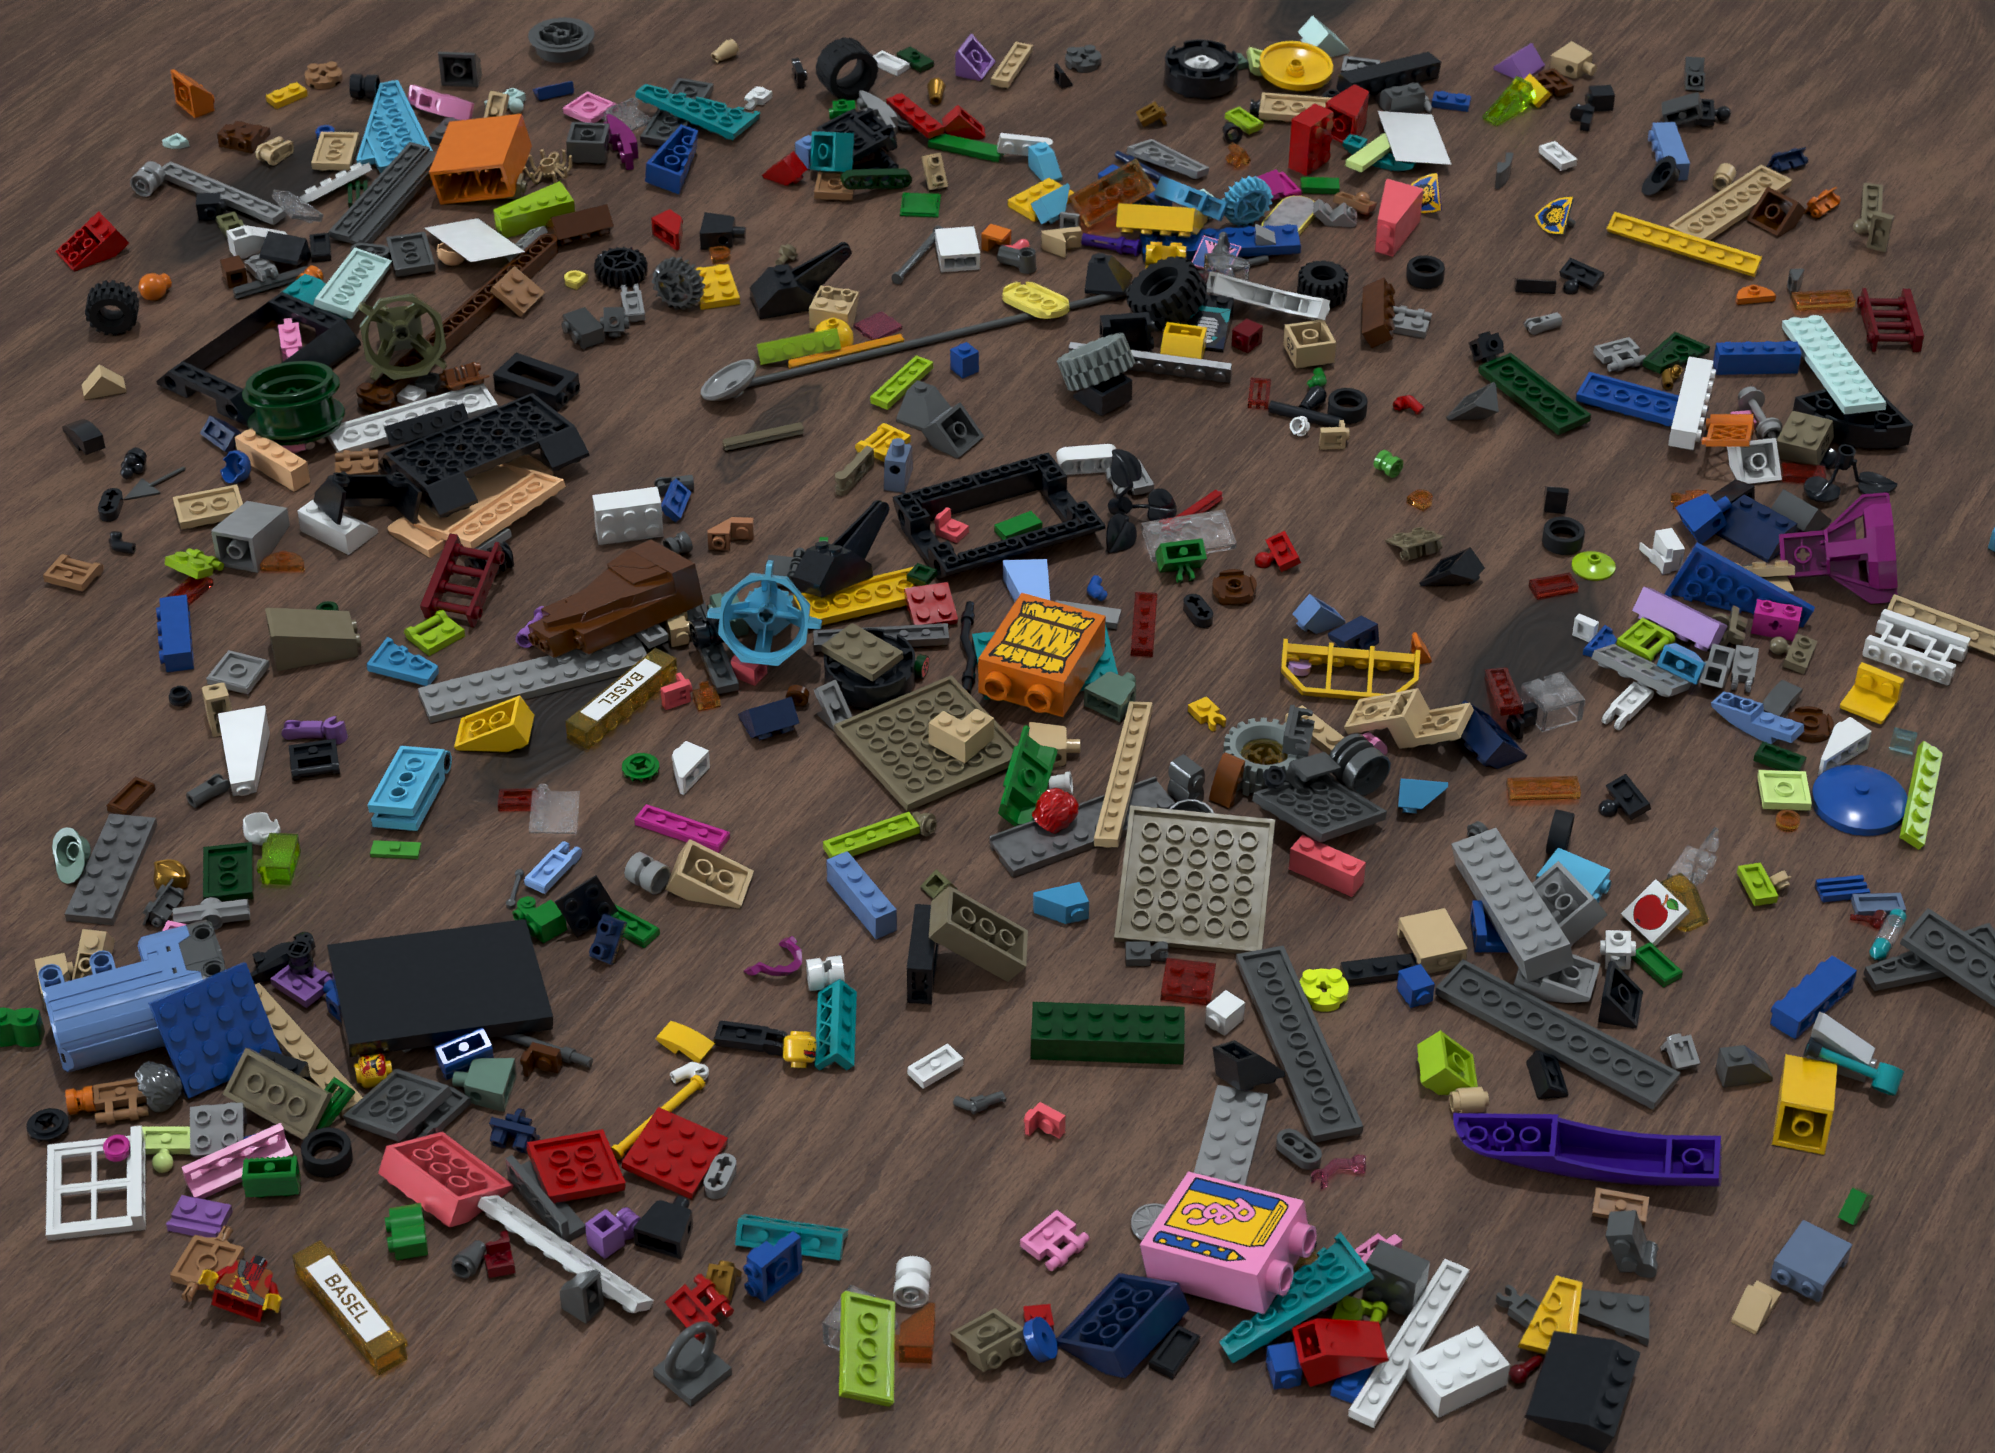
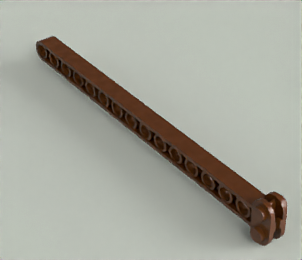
[356,233,558,413]

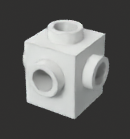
[1600,930,1636,970]

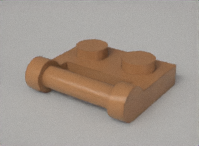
[43,554,104,592]

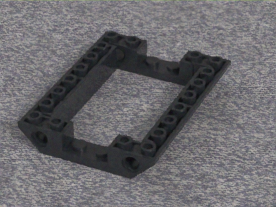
[156,292,361,427]
[893,452,1106,580]

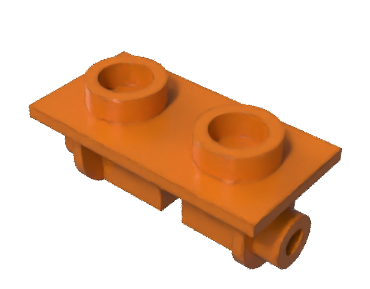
[1804,186,1841,218]

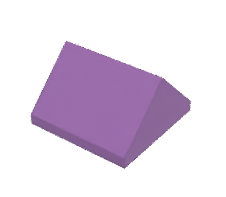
[955,34,995,81]
[1493,43,1545,82]

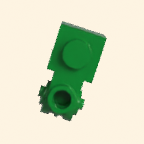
[512,896,567,944]

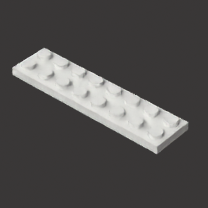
[327,383,498,453]

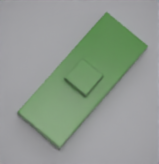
[370,840,422,859]

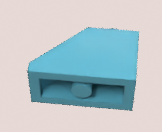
[1028,142,1062,182]
[1031,183,1070,224]

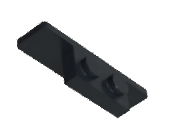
[384,403,469,447]

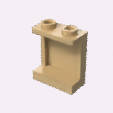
[1397,908,1467,974]

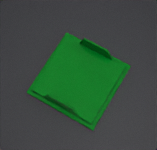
[900,192,941,218]

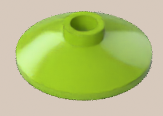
[1571,551,1616,581]

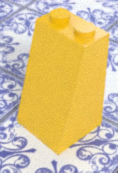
[1772,1054,1837,1155]

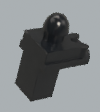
[1570,103,1595,132]

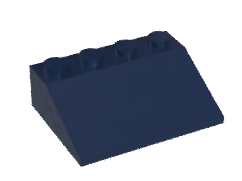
[1056,1273,1190,1378]

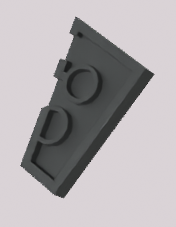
[1578,1289,1649,1346]

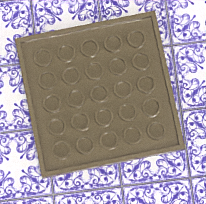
[834,675,1018,812]
[1114,805,1275,954]

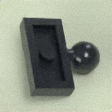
[1695,99,1731,127]
[1559,258,1604,295]
[1598,774,1651,820]

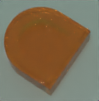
[709,246,731,264]
[1406,489,1433,511]

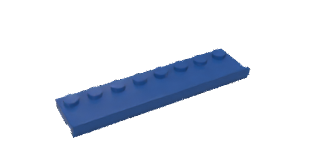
[1141,224,1301,262]

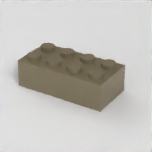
[929,886,1028,982]

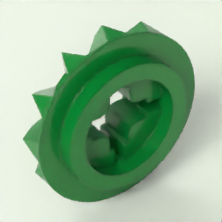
[622,753,660,782]

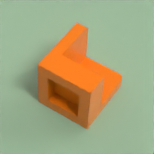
[981,223,1011,252]

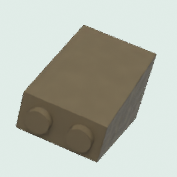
[265,608,361,671]

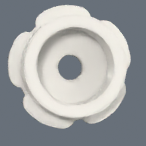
[1290,416,1310,437]

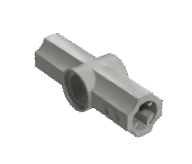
[173,898,250,930]

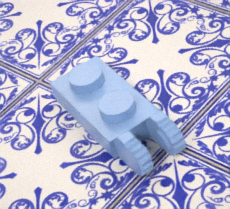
[524,841,582,894]

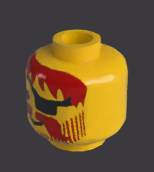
[354,1053,392,1089]

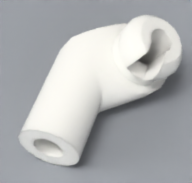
[670,1062,709,1084]

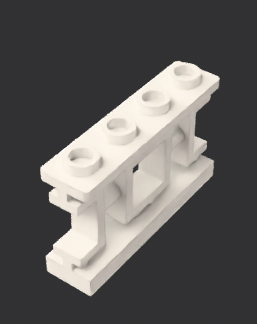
[1862,609,1971,685]

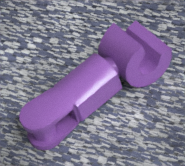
[281,716,348,744]

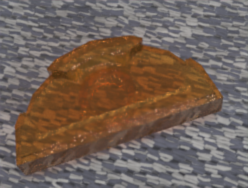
[260,551,305,571]

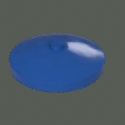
[1811,765,1907,836]

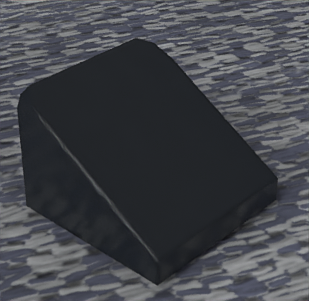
[1054,63,1073,89]

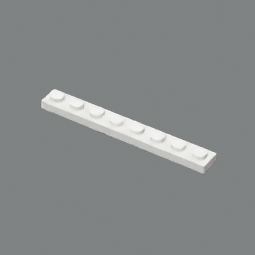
[477,1195,654,1313]
[1348,1259,1469,1428]

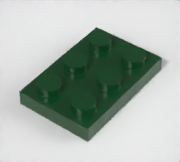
[203,842,254,902]

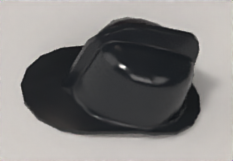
[1641,156,1680,195]

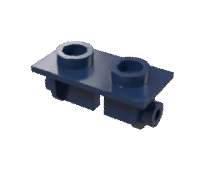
[1767,147,1808,173]

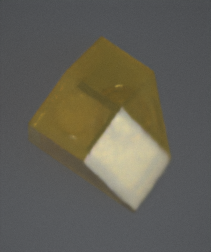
[1660,873,1709,932]

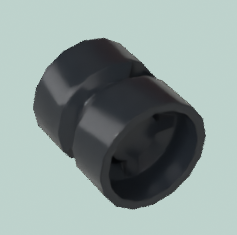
[349,74,380,99]
[689,618,724,650]

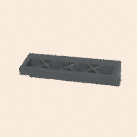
[505,1155,586,1242]

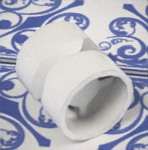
[806,956,845,991]
[893,1256,931,1308]

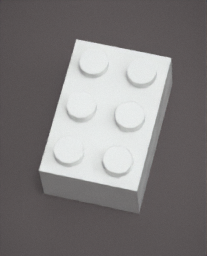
[592,487,664,545]
[1406,1326,1510,1418]

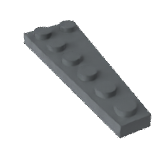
[1863,923,1995,991]

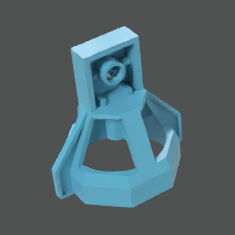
[707,560,822,666]

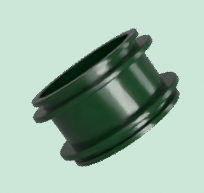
[242,361,345,446]

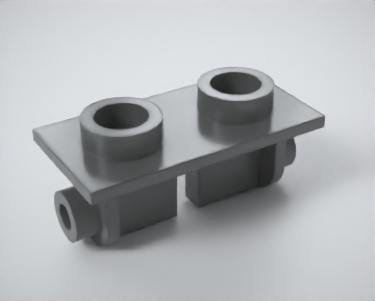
[142,879,184,928]

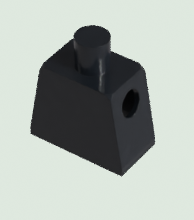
[700,212,746,250]
[633,1196,693,1260]

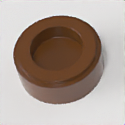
[786,685,810,707]

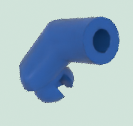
[1087,575,1108,601]

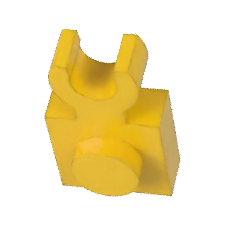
[1188,696,1226,732]

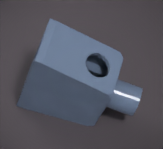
[884,438,913,493]

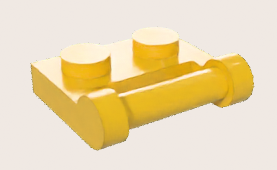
[855,423,911,462]

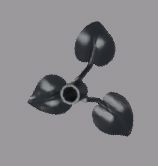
[1804,444,1898,503]
[1106,449,1177,553]

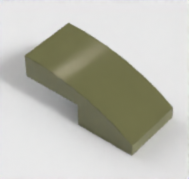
[216,211,244,239]

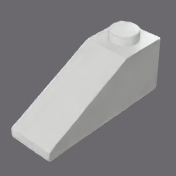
[1818,717,1872,776]

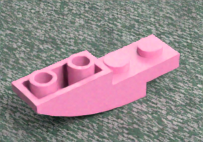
[408,85,474,120]

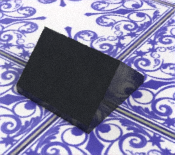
[259,231,311,265]
[1598,961,1643,1029]

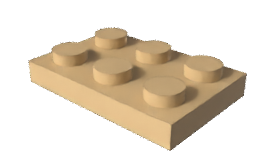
[311,132,360,171]
[173,484,243,529]

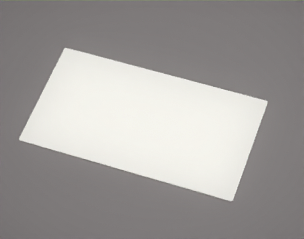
[1378,111,1451,165]
[425,218,525,262]

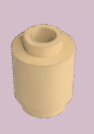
[1713,163,1736,190]
[1449,1087,1489,1113]

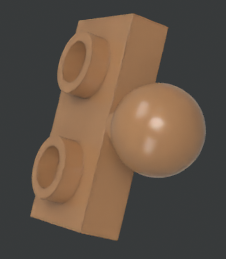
[1333,191,1377,215]
[1592,1188,1649,1231]

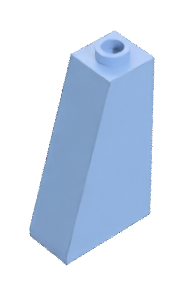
[1003,559,1050,602]

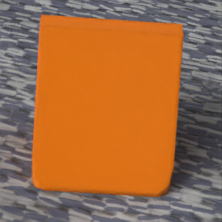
[1410,632,1432,664]

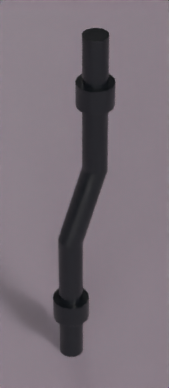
[960,601,977,694]

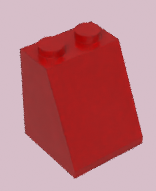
[1325,84,1369,144]

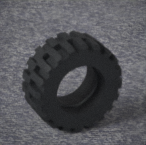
[1127,256,1207,332]

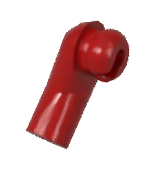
[1393,395,1425,415]

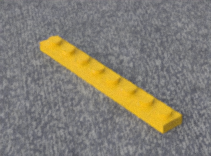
[1607,212,1762,277]

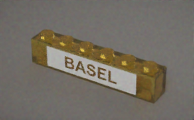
[565,648,678,749]
[292,1240,408,1375]

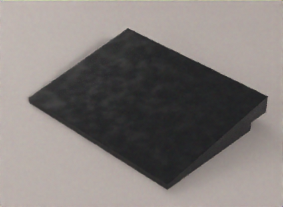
[327,919,553,1057]

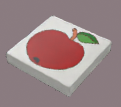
[1621,879,1690,946]

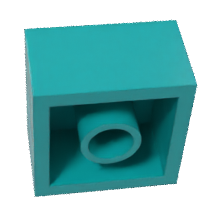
[810,131,854,172]

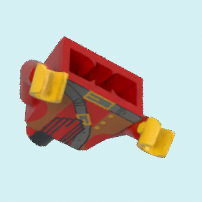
[198,1256,282,1322]

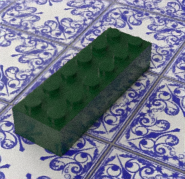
[1031,1002,1185,1065]

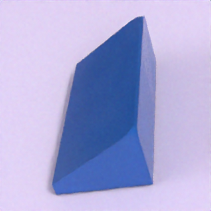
[533,81,574,101]

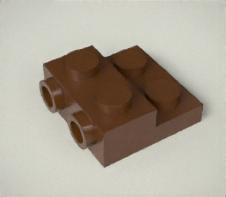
[217,121,271,153]

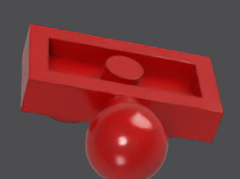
[1254,531,1301,572]

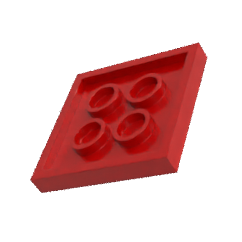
[621,1107,728,1200]
[527,1129,626,1203]

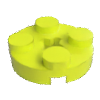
[1299,968,1349,1012]

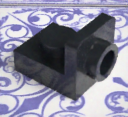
[1506,702,1538,739]

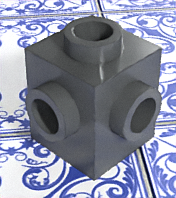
[600,307,629,338]

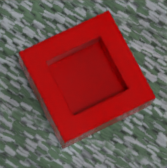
[1023,1304,1054,1332]

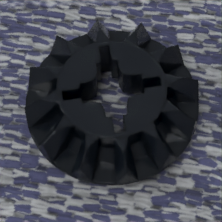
[26,1108,70,1143]

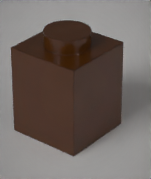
[220,255,248,289]

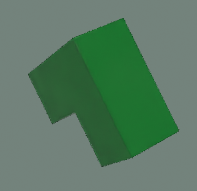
[1838,1187,1874,1225]

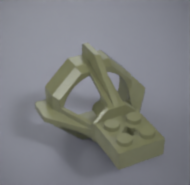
[358,293,447,381]

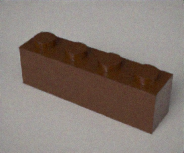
[1362,278,1395,348]

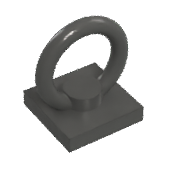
[653,1321,732,1406]

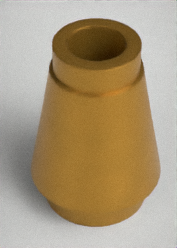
[927,78,945,105]

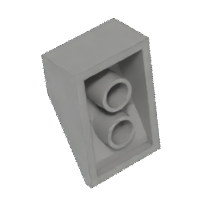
[1532,861,1607,946]

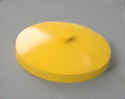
[1259,41,1333,91]

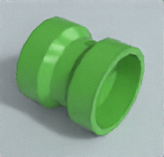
[1374,450,1404,478]

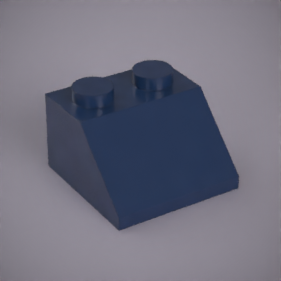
[738,697,799,740]

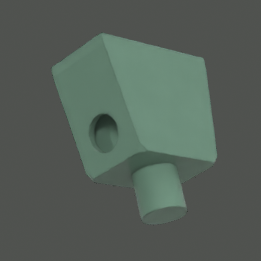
[1084,672,1136,722]
[452,1058,517,1112]

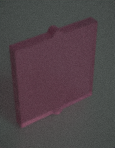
[854,311,902,340]

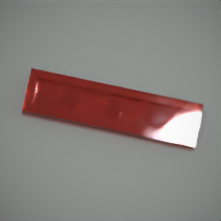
[1131,592,1157,657]
[1485,667,1524,716]

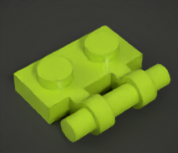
[165,548,224,579]

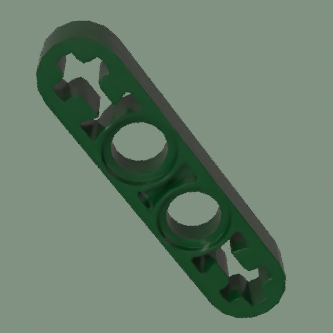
[840,168,912,190]

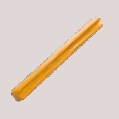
[788,334,904,369]

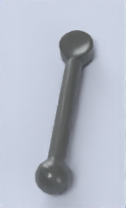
[506,869,524,909]

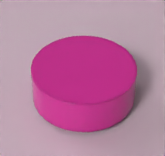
[103,1134,131,1162]

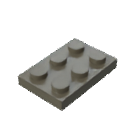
[822,623,903,681]

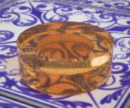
[1775,810,1800,832]

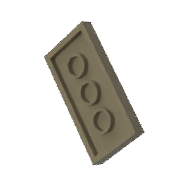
[223,1048,333,1140]

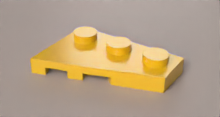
[1517,1275,1582,1354]

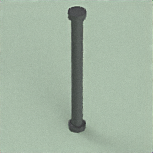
[891,225,944,284]

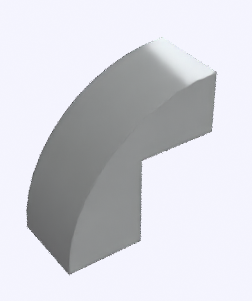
[1699,643,1735,689]

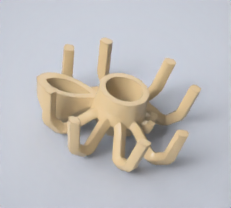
[524,149,572,184]

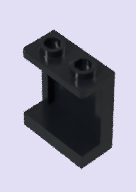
[1099,312,1155,353]

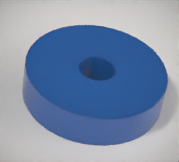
[1023,1317,1058,1363]

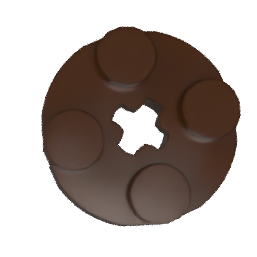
[1212,569,1257,605]

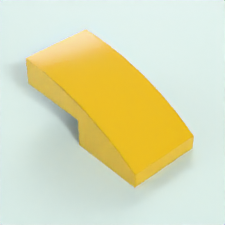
[655,1021,715,1063]

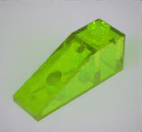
[1482,76,1536,126]

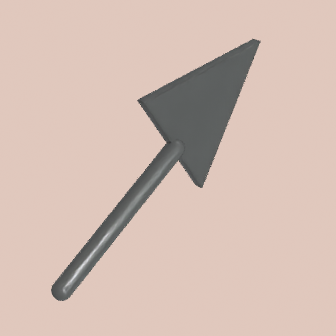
[124,467,185,501]

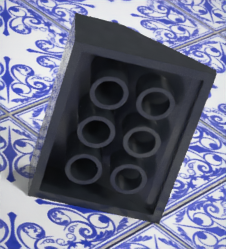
[1524,1331,1640,1453]

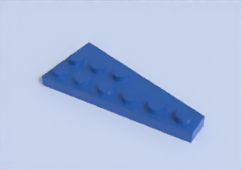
[1665,542,1815,627]

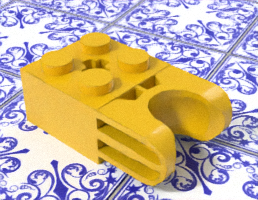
[1145,242,1186,269]

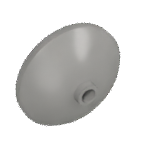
[701,359,757,401]

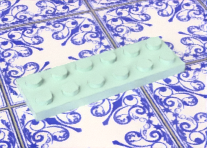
[313,247,392,319]

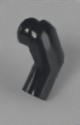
[108,531,136,554]

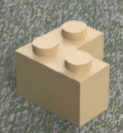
[928,708,994,763]

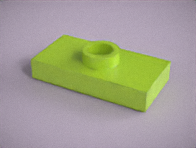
[1225,107,1264,134]

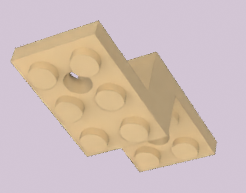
[1344,688,1474,749]

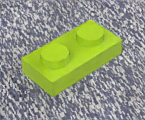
[1737,863,1778,906]

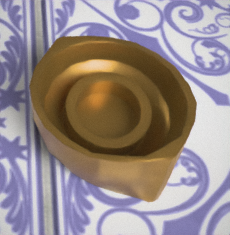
[154,859,190,890]

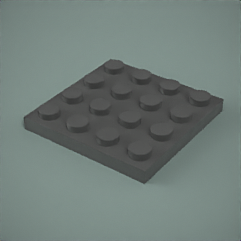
[1252,775,1387,842]

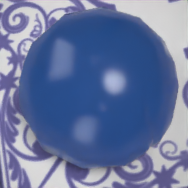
[220,450,251,484]

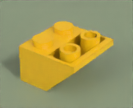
[1160,322,1207,359]

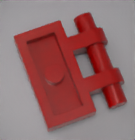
[665,1274,734,1341]

